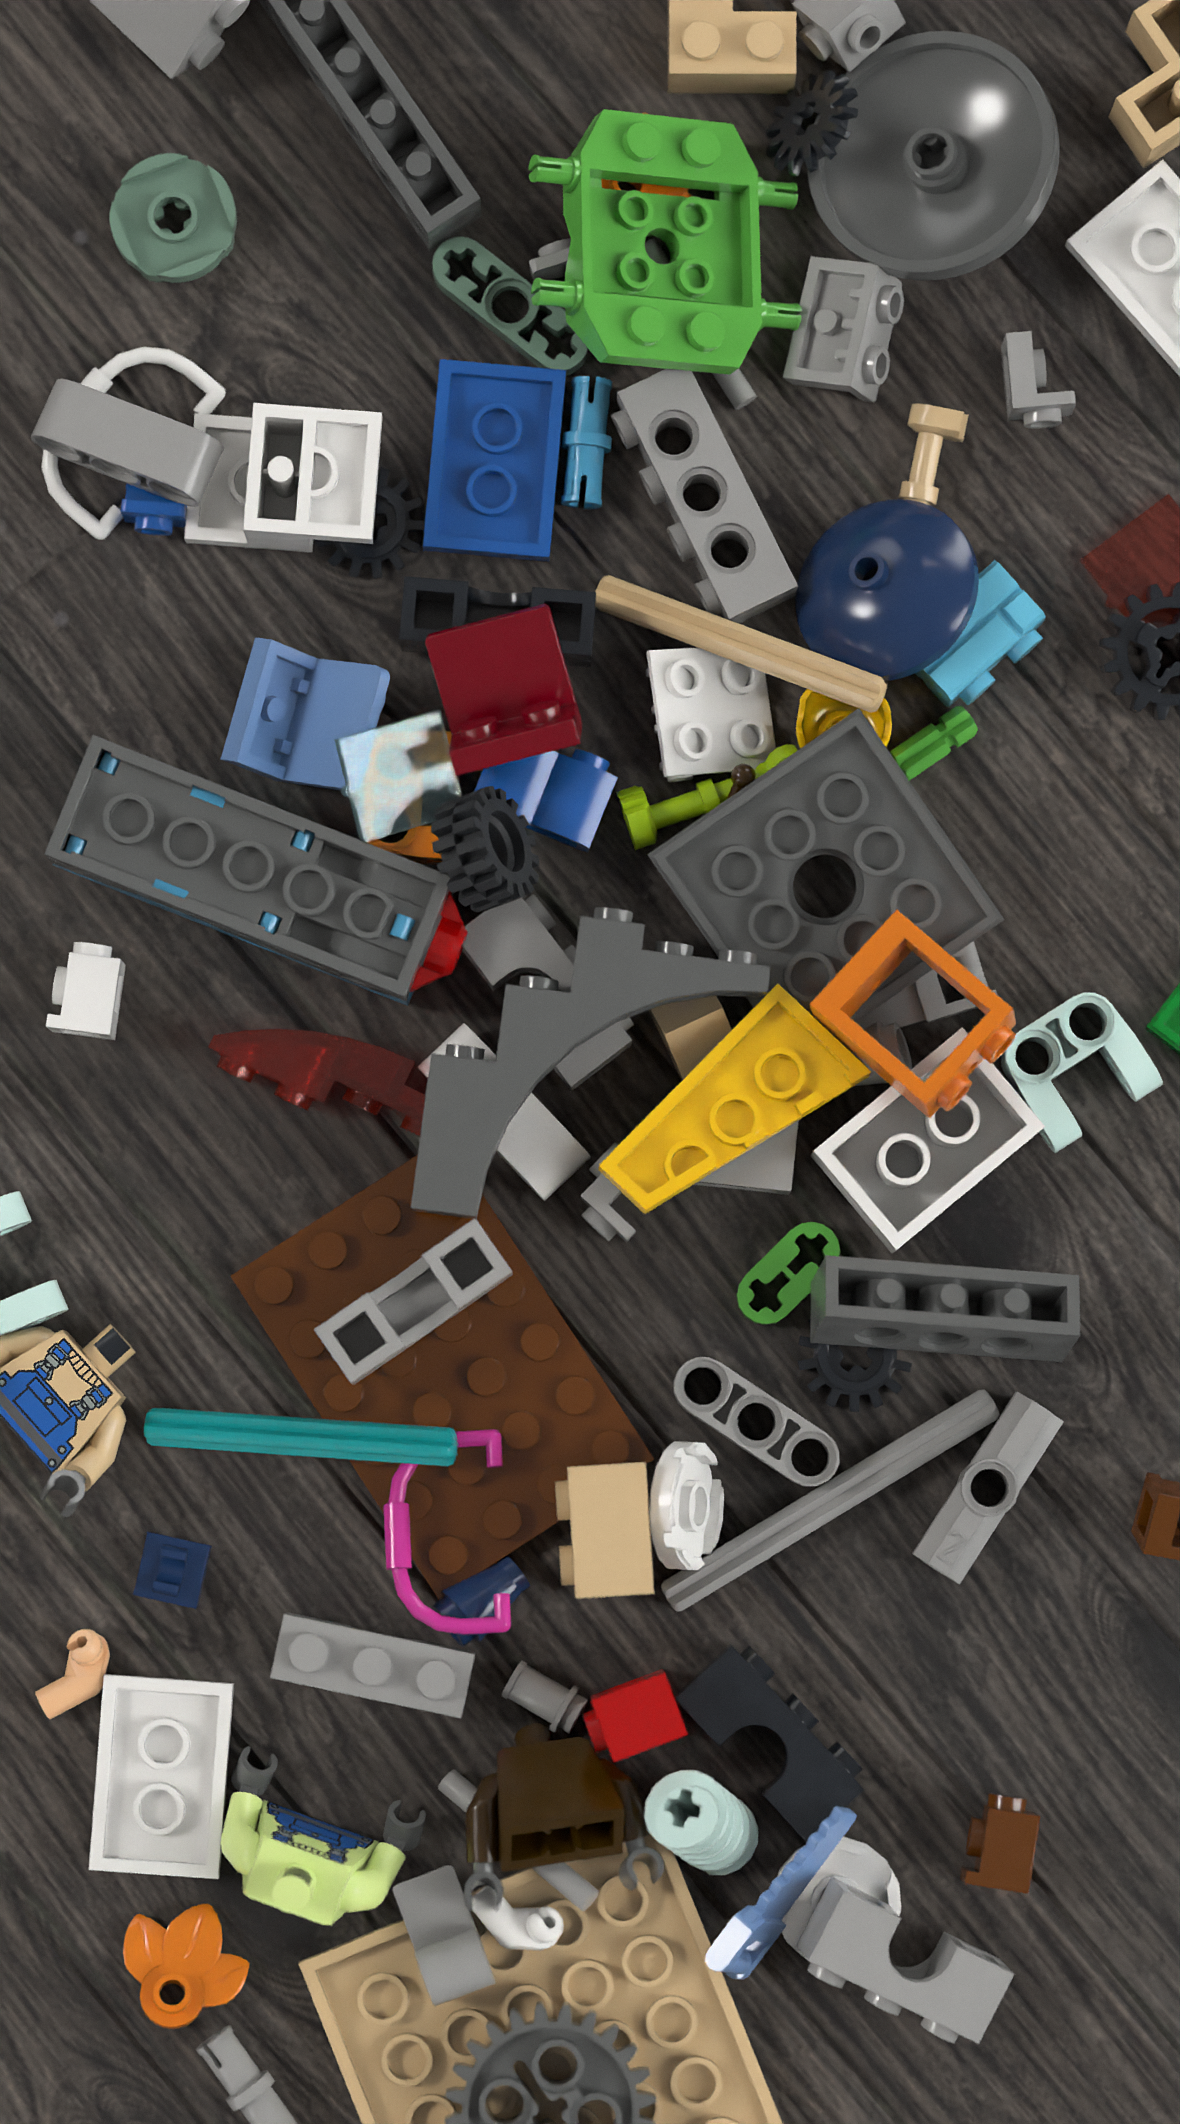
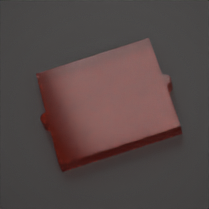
[1080,494,1180,628]

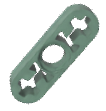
[432,237,588,376]

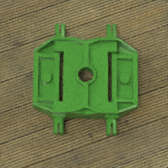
[529,109,802,375]

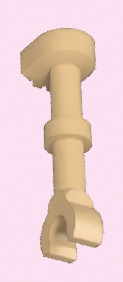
[899,404,968,505]

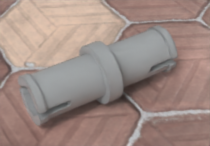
[196,2025,298,2124]

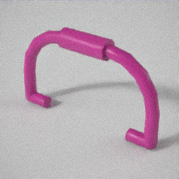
[383,1429,511,1635]

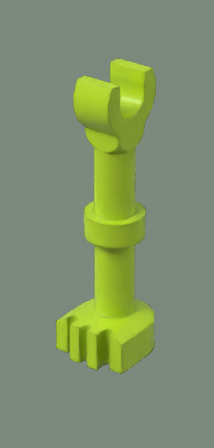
[616,744,797,850]

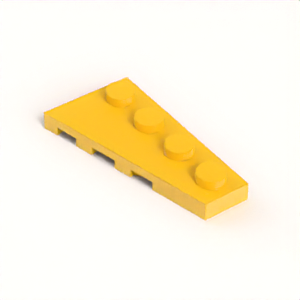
[598,984,871,1214]

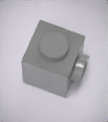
[792,0,906,72]

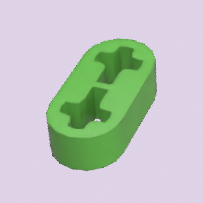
[736,1222,840,1325]

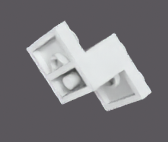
[184,403,383,552]

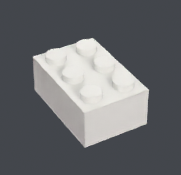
[810,1028,1045,1253]

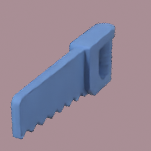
[705,1806,857,1980]

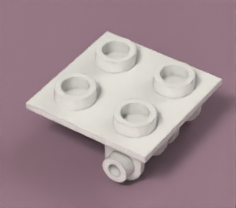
[646,648,776,782]

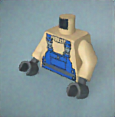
[0,1324,136,1517]

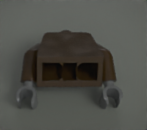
[464,1723,664,1912]

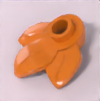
[123,1903,250,2029]

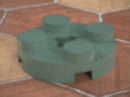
[109,153,237,283]

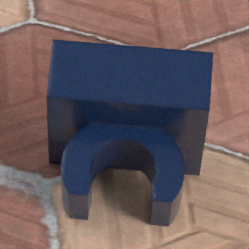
[133,1532,212,1609]

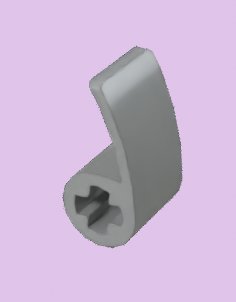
[392,1865,496,2007]

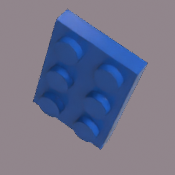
[423,359,566,562]

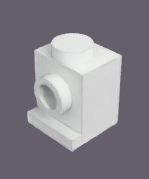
[46,942,126,1040]

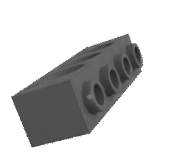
[810,1255,1080,1362]

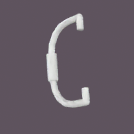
[41,347,226,540]

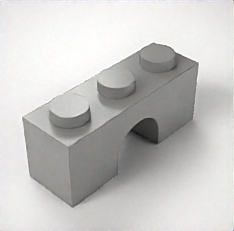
[462,894,634,1091]
[314,1218,513,1385]
[270,1612,476,1718]
[796,1877,1014,2044]

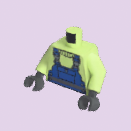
[220,1746,426,1925]

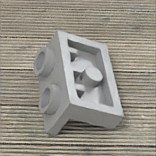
[783,256,904,402]

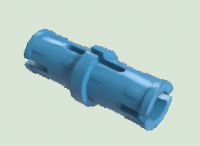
[561,376,613,509]

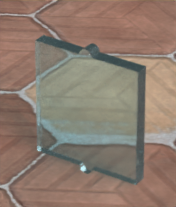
[334,710,462,842]

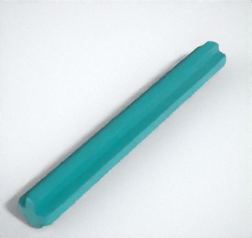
[144,1408,458,1466]

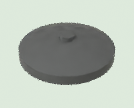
[808,31,1060,281]

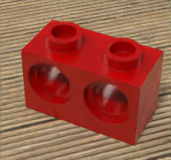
[583,1669,688,1762]

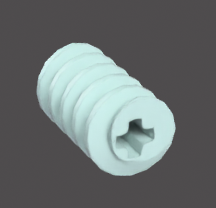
[644,1770,758,1875]

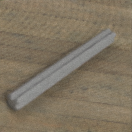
[661,1390,1000,1611]

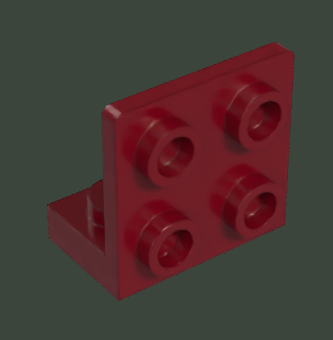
[425,604,583,776]

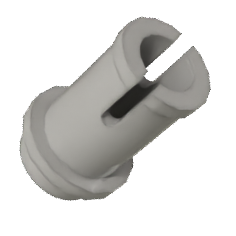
[501,1661,588,1733]

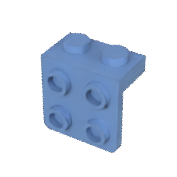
[221,638,390,792]

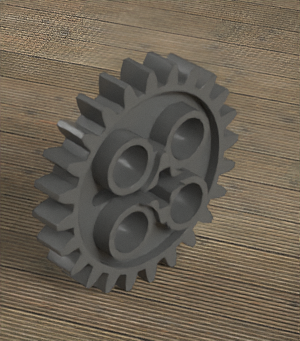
[445,2001,656,2124]

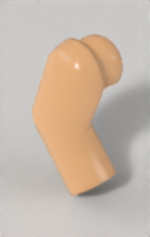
[35,1629,110,1719]

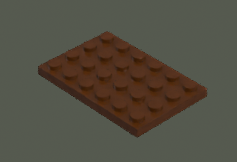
[230,1155,654,1599]

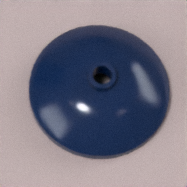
[795,499,979,681]

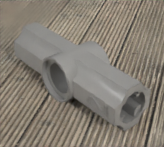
[912,1392,1064,1585]

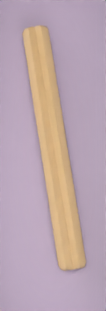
[595,575,887,713]

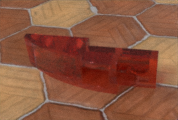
[208,1029,426,1138]

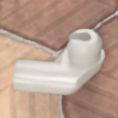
[473,1885,564,1950]

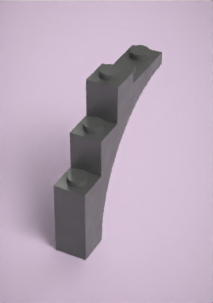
[411,907,770,1219]

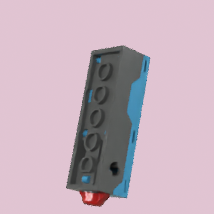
[44,735,468,1006]

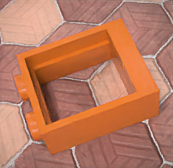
[810,910,1016,1119]

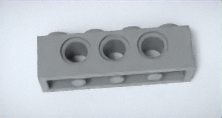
[611,369,798,624]

